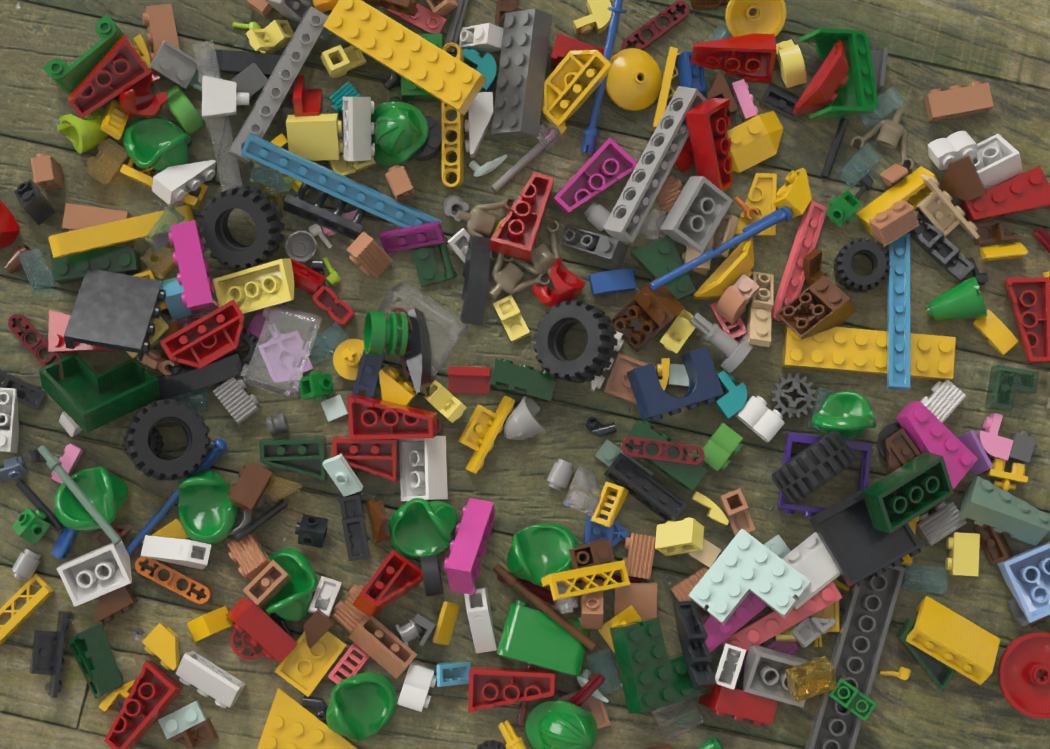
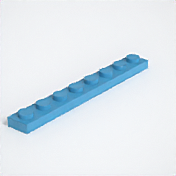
[887,233,910,391]

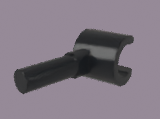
[855,174,873,199]
[968,257,988,285]
[312,260,326,286]
[29,450,47,462]
[270,613,293,636]

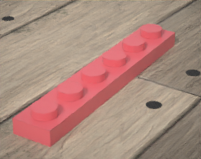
[771,200,828,324]
[721,581,842,653]

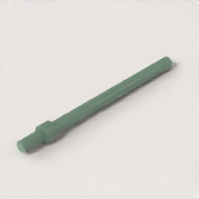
[38,445,122,545]

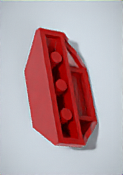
[793,40,849,115]
[160,299,245,369]

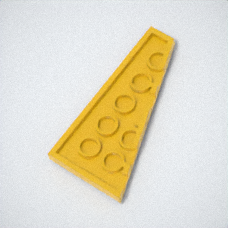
[257,688,358,749]

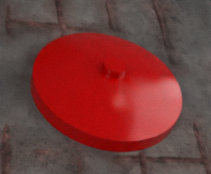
[997,632,1050,719]

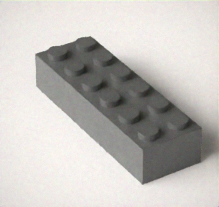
[491,8,552,140]

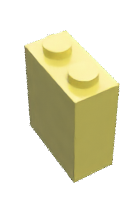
[286,113,343,161]

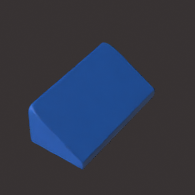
[676,52,707,94]
[51,526,80,559]

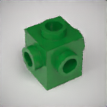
[825,190,862,227]
[298,370,334,402]
[12,507,51,545]

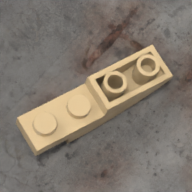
[747,271,774,347]

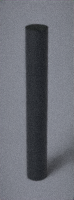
[821,118,849,178]
[16,480,64,531]
[233,500,288,542]

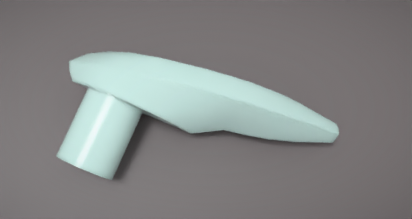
[469,154,507,177]
[577,669,609,703]

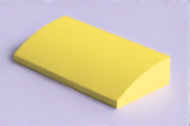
[213,258,294,314]

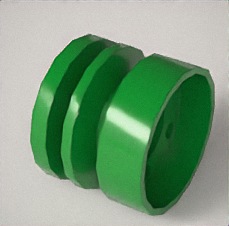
[364,310,409,356]

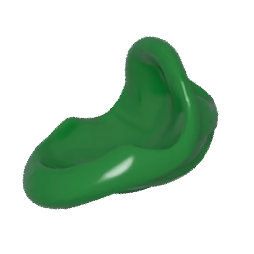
[371,102,429,167]
[123,117,191,172]
[811,391,877,441]
[54,466,128,531]
[178,470,238,545]
[388,498,458,560]
[507,523,579,586]
[264,548,318,621]
[326,672,397,742]
[525,699,597,749]

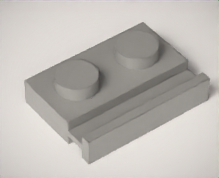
[149,41,200,89]

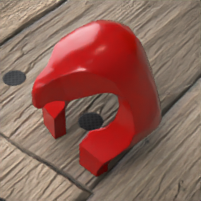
[118,72,169,118]
[532,258,585,308]

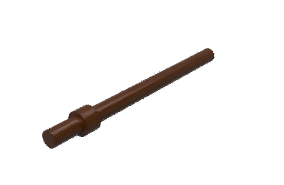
[493,564,597,651]

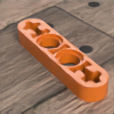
[135,557,212,604]

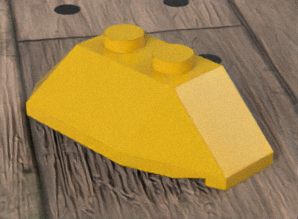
[543,50,612,127]
[727,111,784,173]
[692,237,754,300]

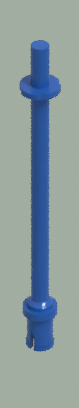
[580,0,626,154]

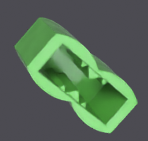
[697,423,743,472]

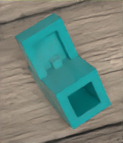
[463,48,497,92]
[714,370,747,420]

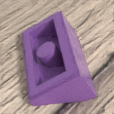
[957,430,993,475]

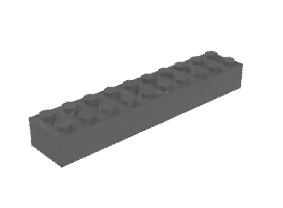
[804,564,906,749]

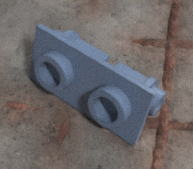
[0,456,28,484]

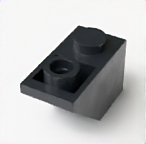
[14,179,55,225]

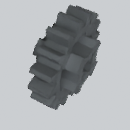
[770,373,816,419]

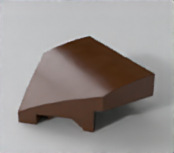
[939,154,987,201]
[365,500,391,544]

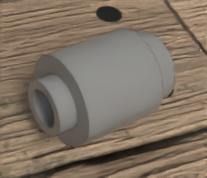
[584,202,611,232]
[547,458,574,491]
[12,548,41,581]

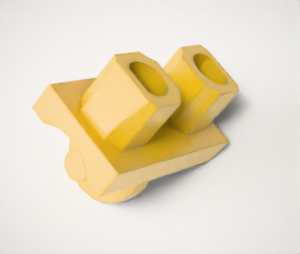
[985,459,1028,491]

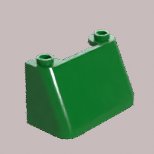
[42,14,124,95]
[497,600,591,676]

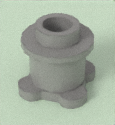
[443,195,469,221]
[395,620,422,647]

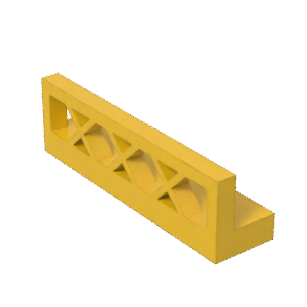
[652,47,681,131]
[120,159,209,209]
[541,560,630,601]
[0,574,55,645]

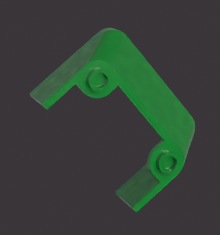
[799,28,878,119]

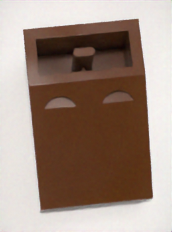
[776,275,855,339]
[611,277,685,352]

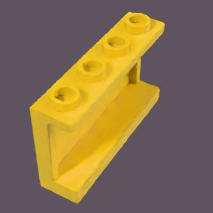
[906,596,1000,685]

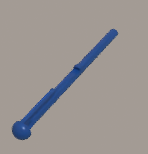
[649,207,793,291]
[126,438,227,557]

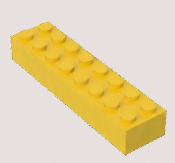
[323,0,487,115]
[781,325,956,381]

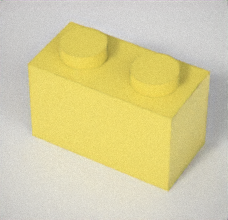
[655,518,704,556]
[945,532,980,576]

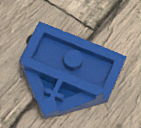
[583,509,629,547]

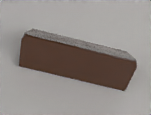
[973,524,1013,566]

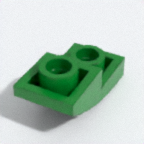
[829,678,878,722]

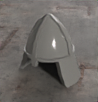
[504,395,545,440]

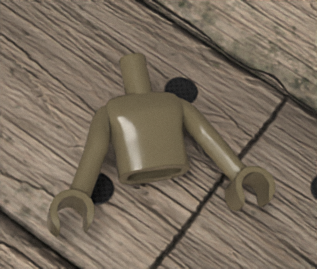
[850,109,914,171]
[456,197,515,261]
[503,220,560,279]
[489,253,550,299]

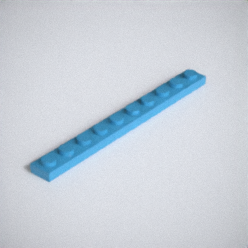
[240,133,442,228]

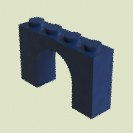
[627,347,724,422]

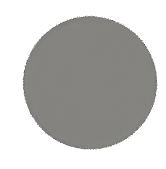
[690,312,754,373]

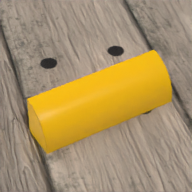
[856,166,941,237]

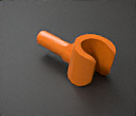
[734,196,759,220]

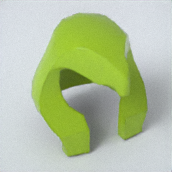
[57,109,109,154]

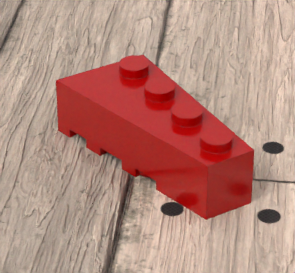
[686,98,732,192]
[490,172,554,261]
[347,394,438,440]

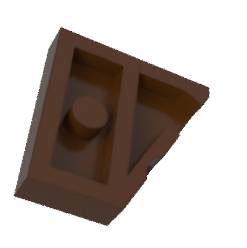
[884,428,921,474]

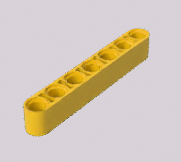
[442,42,464,188]
[48,205,194,258]

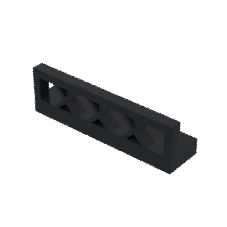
[604,452,688,522]

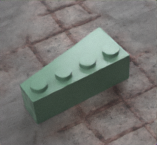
[958,476,1050,546]

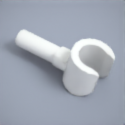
[308,224,333,249]

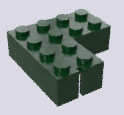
[39,352,160,434]
[610,617,713,713]

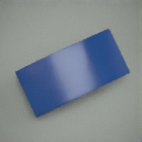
[589,268,636,296]

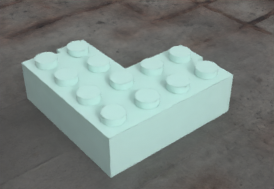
[688,529,811,625]

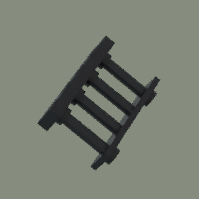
[283,163,381,240]

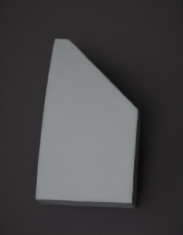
[790,617,836,649]

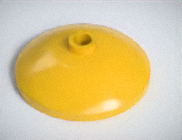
[725,0,786,37]
[605,48,662,111]

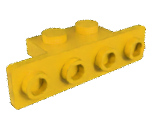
[458,396,515,474]

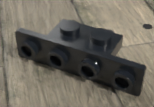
[30,611,70,698]

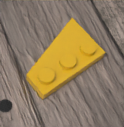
[734,173,777,237]

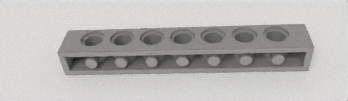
[228,6,328,163]
[603,86,707,243]

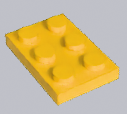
[274,631,347,697]

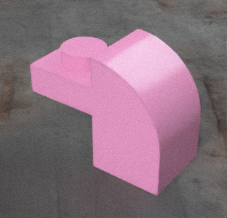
[976,413,1014,461]

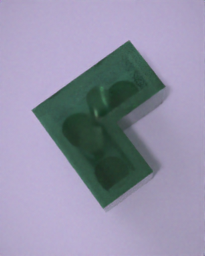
[985,365,1040,412]

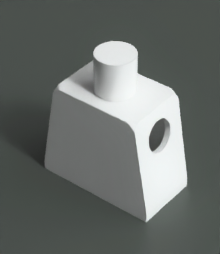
[202,76,249,119]
[715,643,746,690]

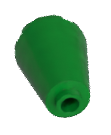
[926,277,987,321]

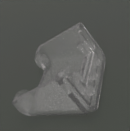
[378,281,469,376]
[240,304,322,399]

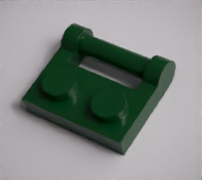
[411,237,457,287]

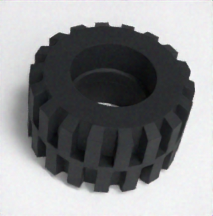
[834,238,890,293]

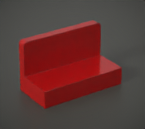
[293,75,322,116]
[290,258,327,296]
[448,366,491,394]

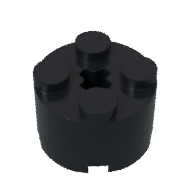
[411,115,442,161]

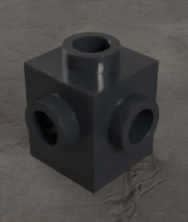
[295,514,328,548]

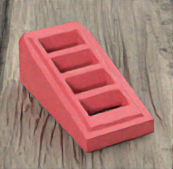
[710,301,747,339]
[328,642,369,684]

